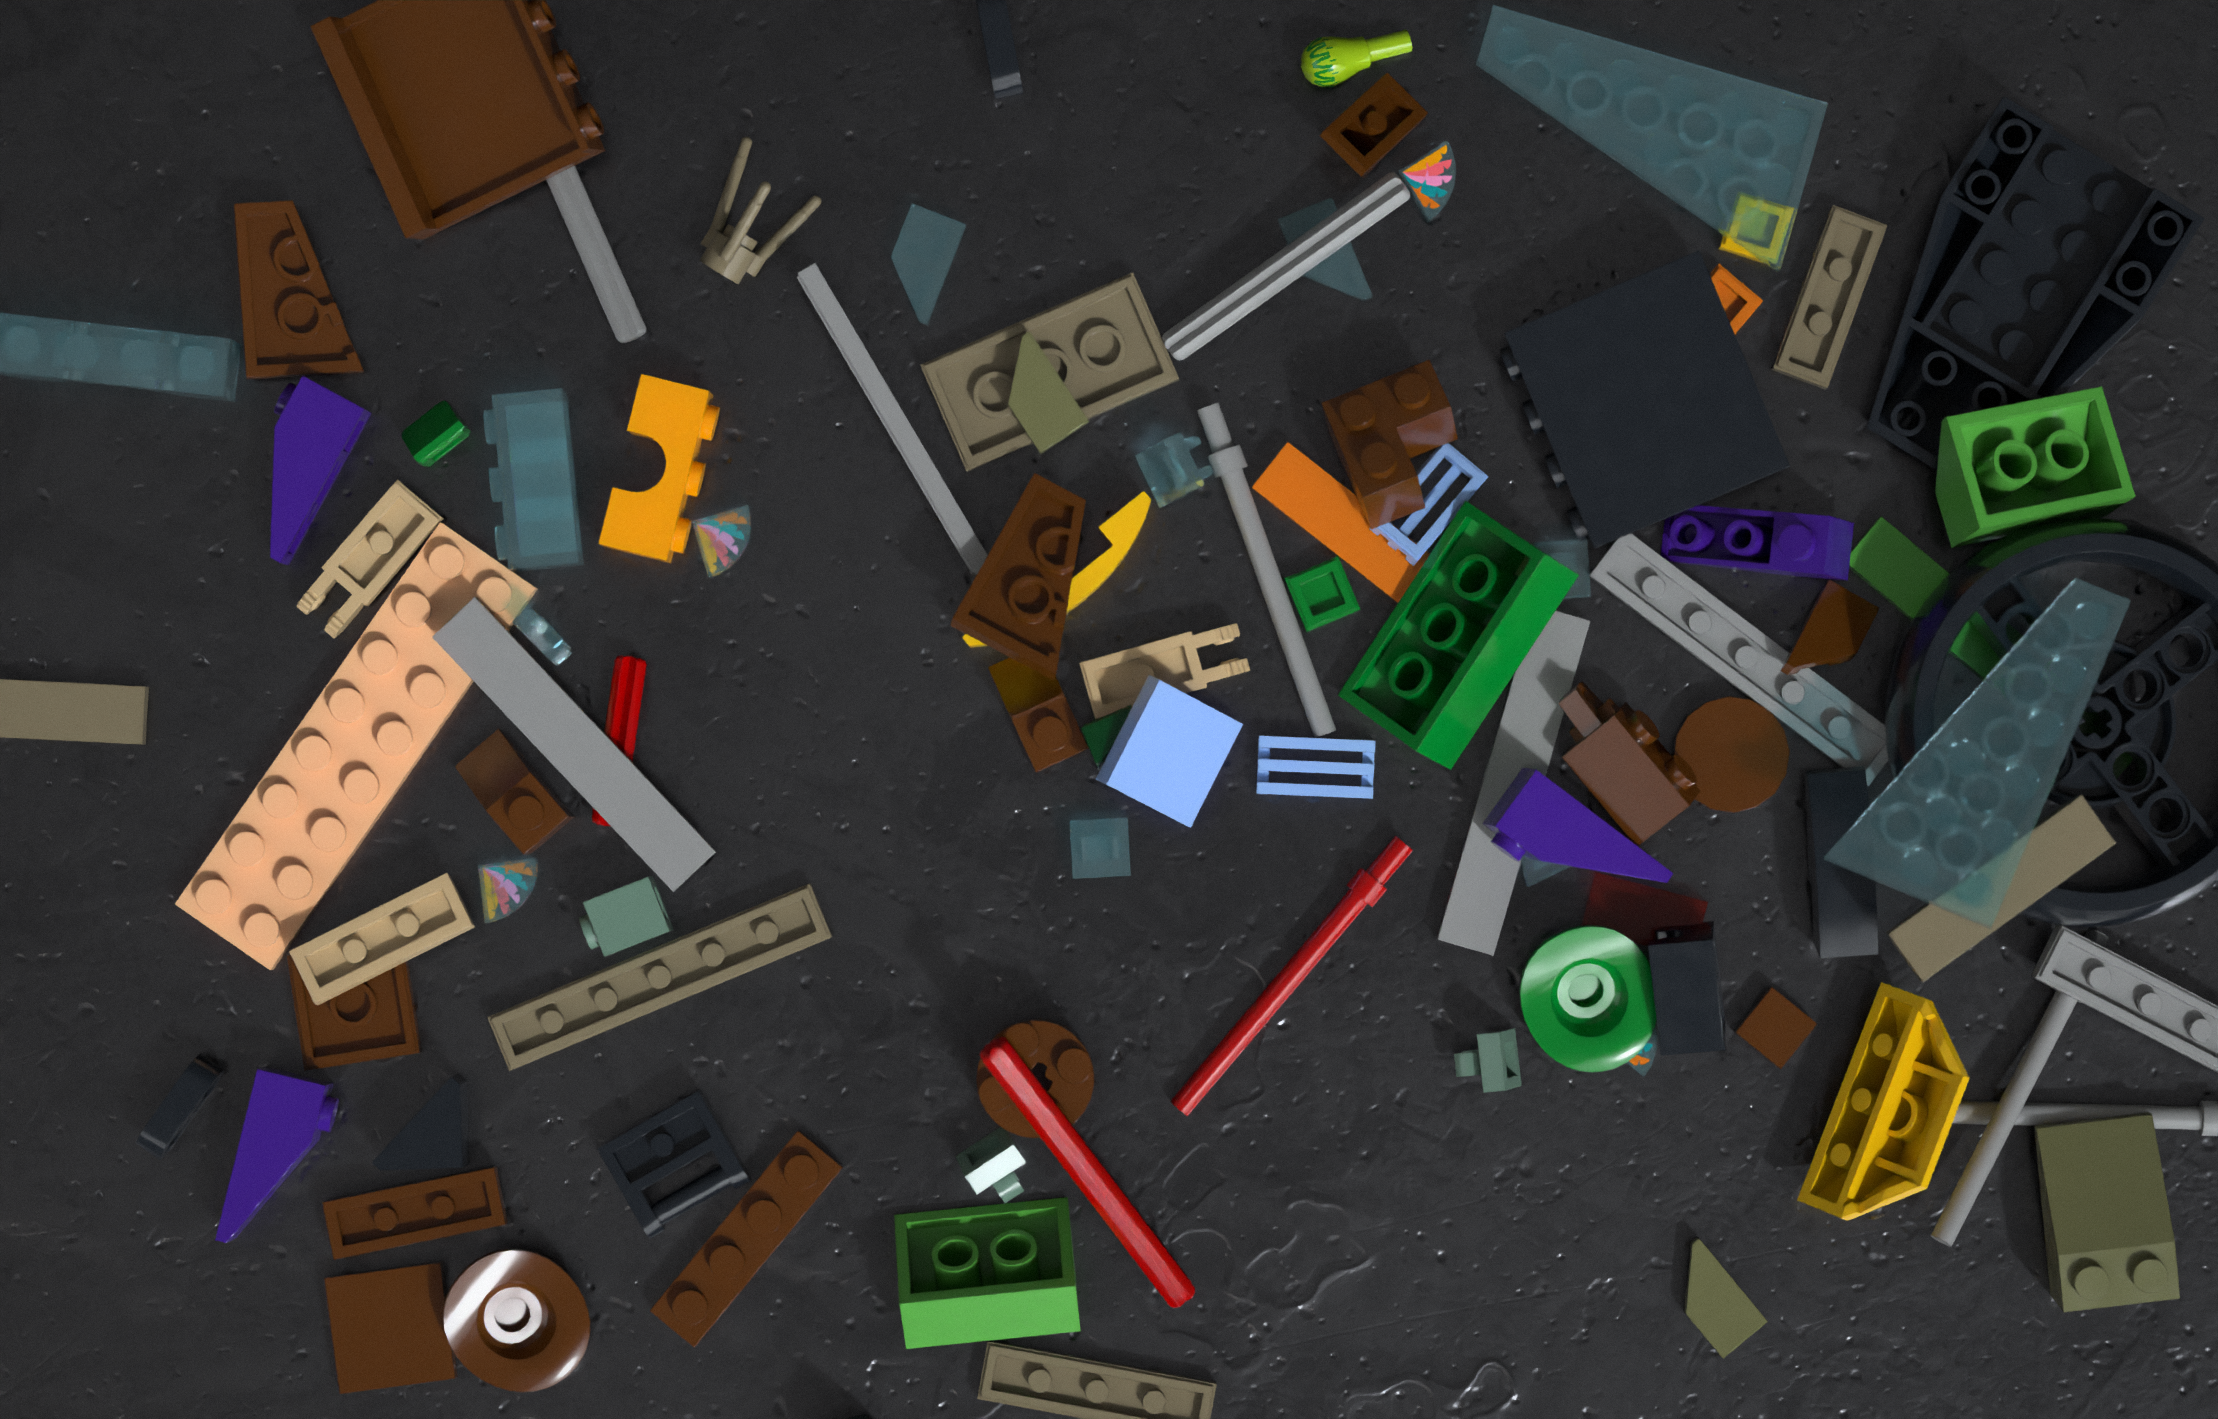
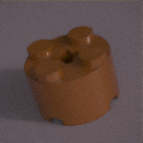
[977,1018,1094,1138]

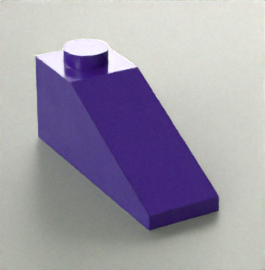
[270,376,372,566]
[1482,768,1674,883]
[215,1067,339,1243]

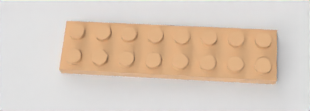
[175,522,538,970]

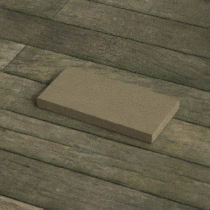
[920,272,1179,472]

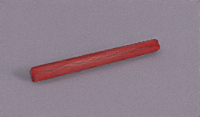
[980,1037,1195,1308]

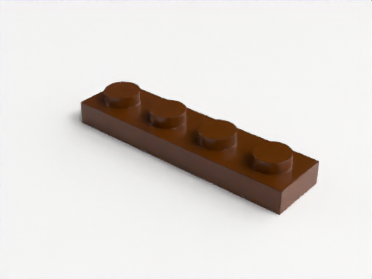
[650,1130,844,1348]

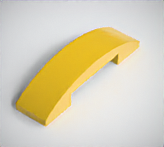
[962,491,1151,648]

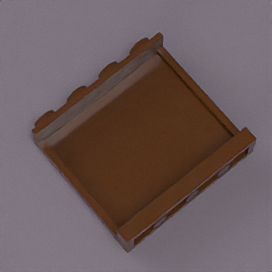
[310,0,605,239]

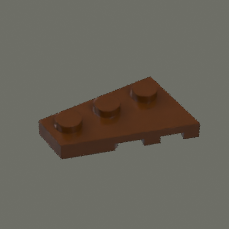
[234,200,364,380]
[950,473,1086,681]

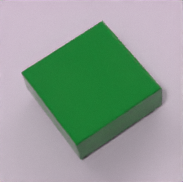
[1284,556,1360,632]

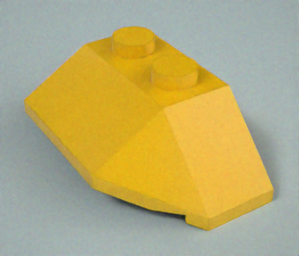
[1797,982,1969,1221]

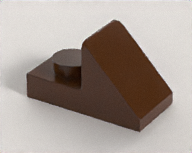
[1319,73,1428,178]
[988,657,1089,773]

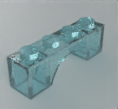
[0,313,241,402]

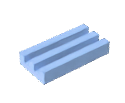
[1369,443,1489,566]
[1256,736,1375,799]

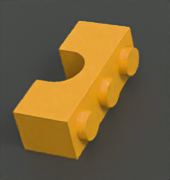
[598,374,720,563]

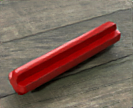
[592,655,647,827]

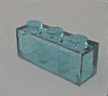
[483,388,584,572]

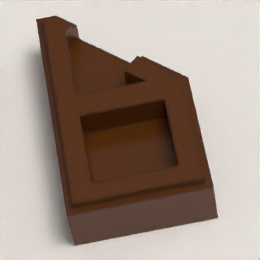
[1780,579,1880,675]

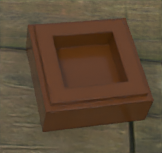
[1733,987,1817,1069]

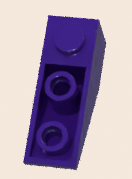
[1661,505,1854,581]

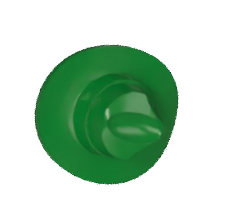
[1519,925,1657,1072]

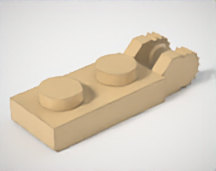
[297,480,444,638]
[1079,623,1250,719]

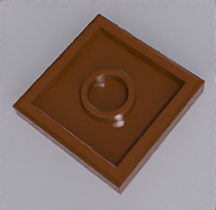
[287,955,422,1071]
[324,1261,457,1394]

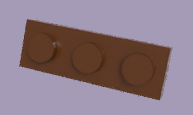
[322,1166,508,1260]

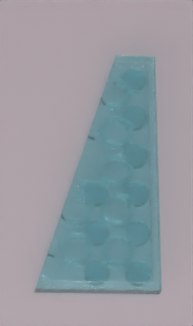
[1476,5,1828,272]
[1824,578,2131,929]

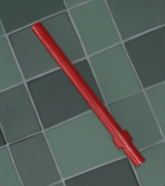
[1170,836,1413,1116]

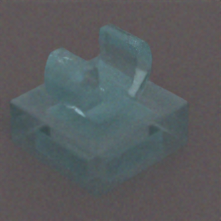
[1135,433,1213,508]
[1069,818,1131,879]

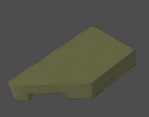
[1008,331,1089,454]
[1684,1237,1768,1359]

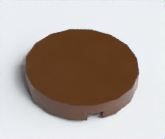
[1672,697,1790,813]

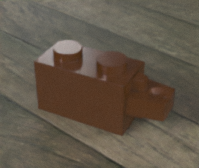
[1558,681,1700,846]

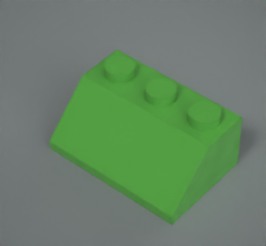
[1935,386,2136,548]
[894,1197,1081,1349]

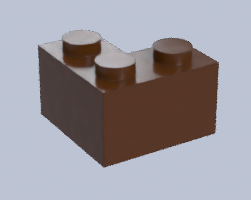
[1321,359,1458,529]

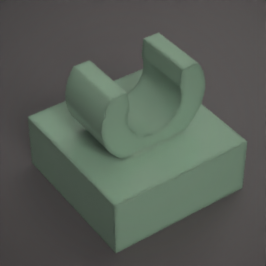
[1454,1028,1522,1093]
[955,1127,1026,1203]

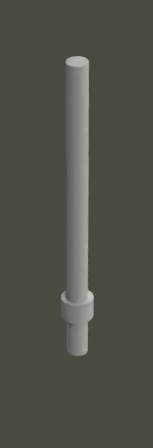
[1197,403,1336,738]
[1931,928,2109,1247]
[1952,1101,2218,1136]

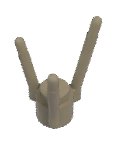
[699,137,821,284]

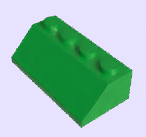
[1338,501,1579,770]

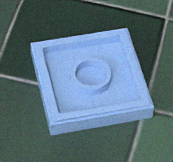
[1096,675,1243,828]

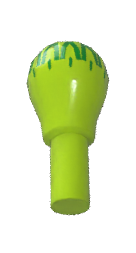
[1301,29,1412,88]

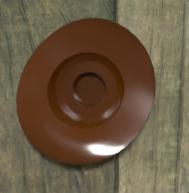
[443,1249,590,1392]

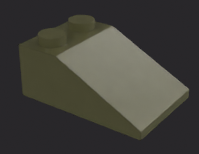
[2034,1112,2180,1312]

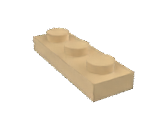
[289,873,475,1005]

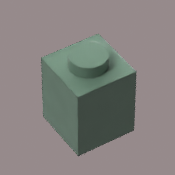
[579,876,674,957]

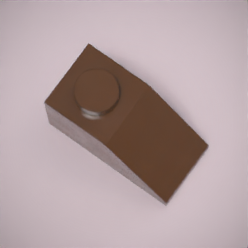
[455,729,575,855]

